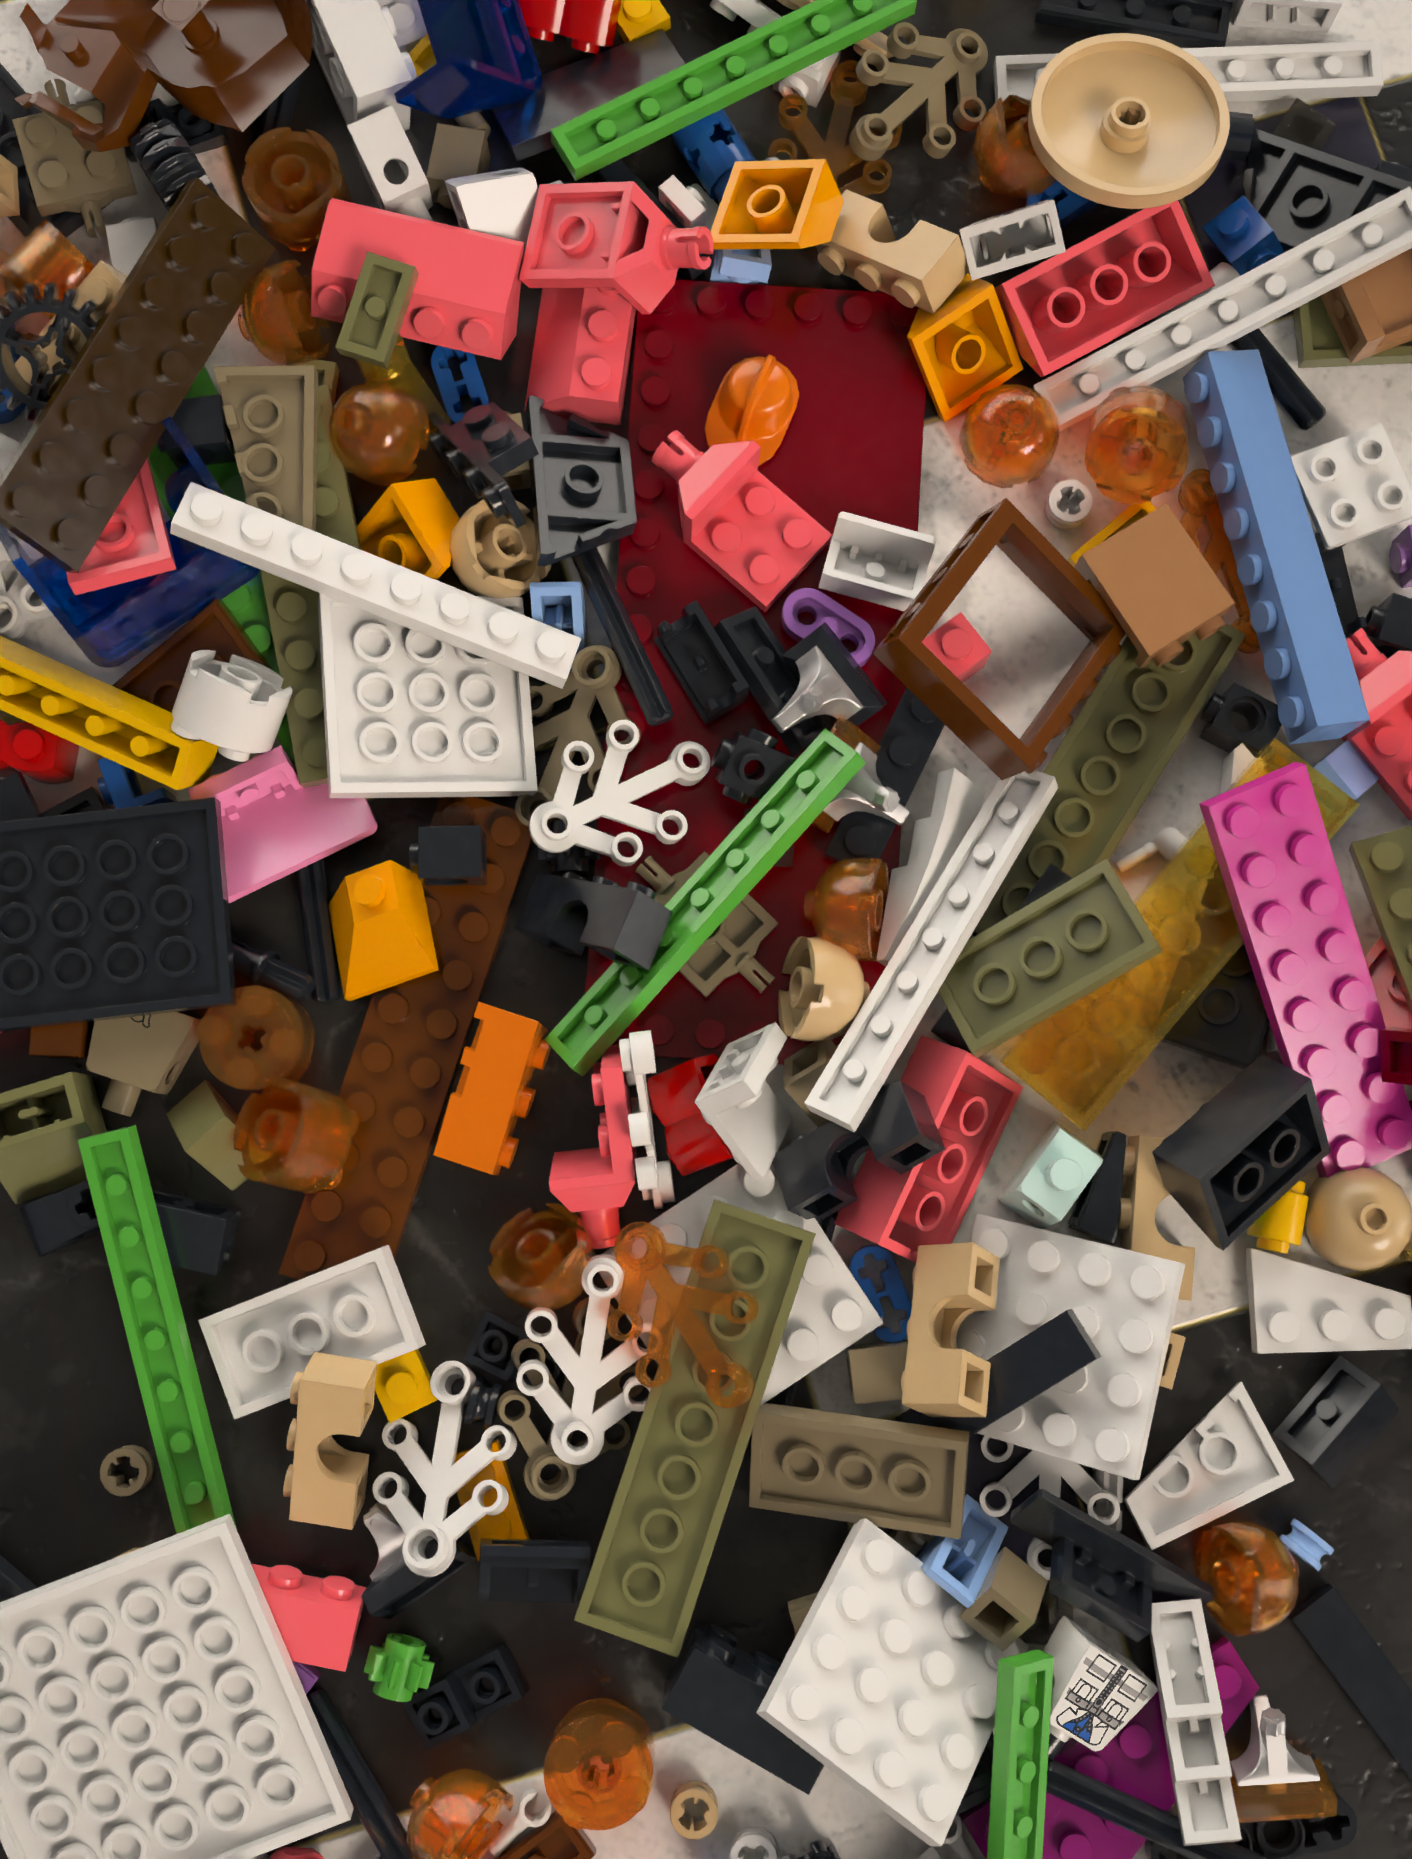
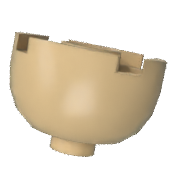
[450,499,551,599]
[778,936,870,1041]
[1304,1167,1412,1271]

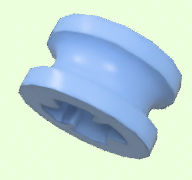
[1278,1518,1334,1572]

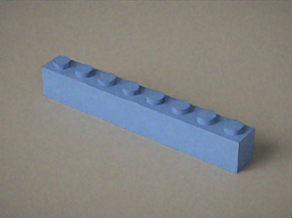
[1182,349,1370,745]

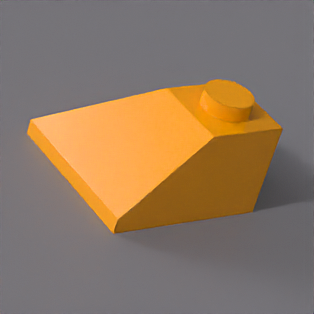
[710,159,844,249]
[907,274,1023,422]
[357,478,460,580]
[328,860,439,1001]

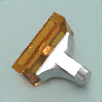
[811,717,909,833]
[1230,1695,1337,1823]

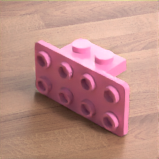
[188,745,378,903]

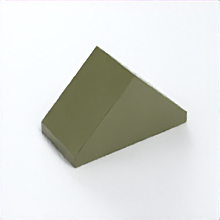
[166,1080,273,1191]

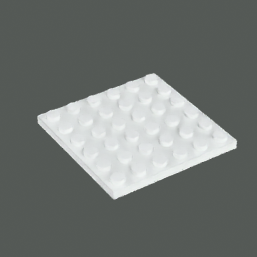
[0,1514,354,1859]

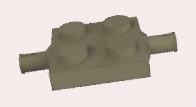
[12,79,137,238]
[635,851,778,998]

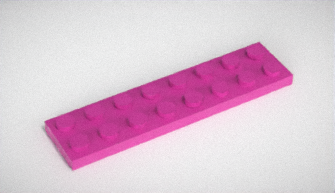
[1199,762,1412,1178]

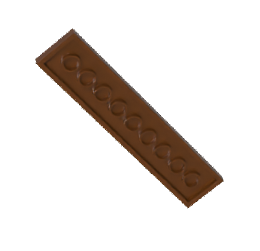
[278,797,533,1280]

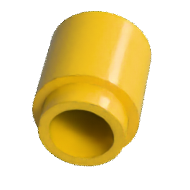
[1247,1181,1309,1254]

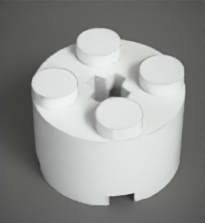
[171,650,293,762]

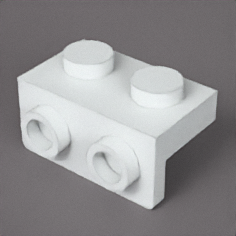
[818,511,936,611]

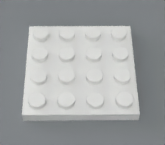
[317,593,538,798]
[599,1163,884,1405]
[956,1214,1185,1480]
[756,1518,1029,1846]

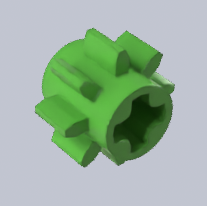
[364,1633,435,1702]

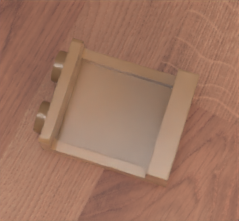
[1320,248,1412,363]
[1074,503,1235,669]

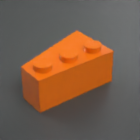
[433,1002,551,1175]

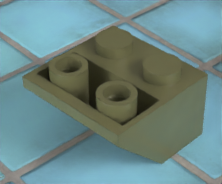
[0,1072,107,1204]

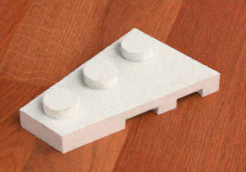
[1245,1247,1412,1354]
[1123,1382,1294,1550]

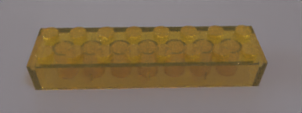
[999,738,1360,1131]

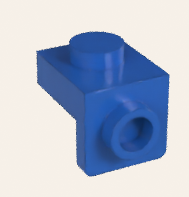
[1202,195,1285,276]
[97,757,178,809]

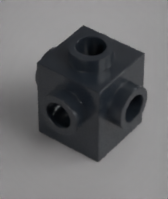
[711,727,797,806]

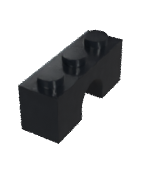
[514,871,673,970]
[772,1080,945,1222]

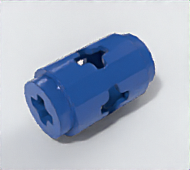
[672,109,757,203]

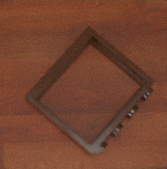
[873,498,1126,780]

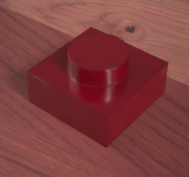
[1380,1027,1412,1085]

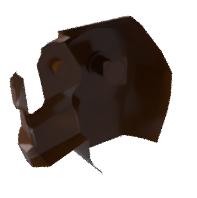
[6,0,313,152]

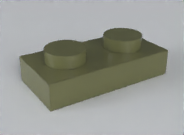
[335,252,419,369]

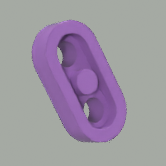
[781,588,875,667]

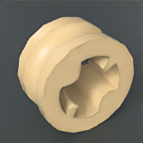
[670,1781,718,1839]

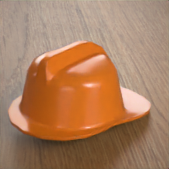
[705,354,799,466]

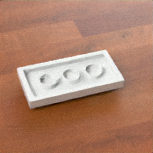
[198,1245,426,1420]

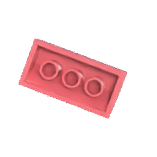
[311,198,524,360]
[994,200,1215,377]
[524,288,637,426]
[834,1035,1023,1263]

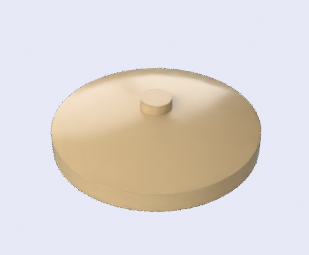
[1028,33,1230,209]

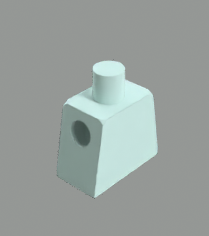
[998,1120,1103,1229]

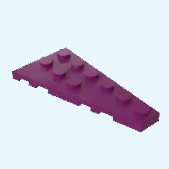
[959,1636,1260,1859]

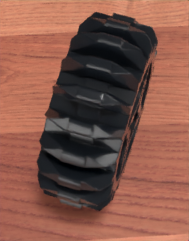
[130,118,220,212]
[0,282,100,422]

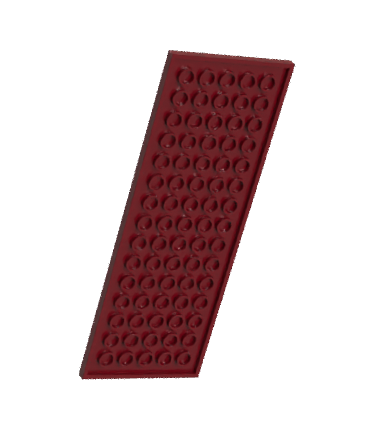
[585,280,926,1066]

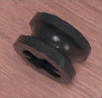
[465,1378,503,1430]

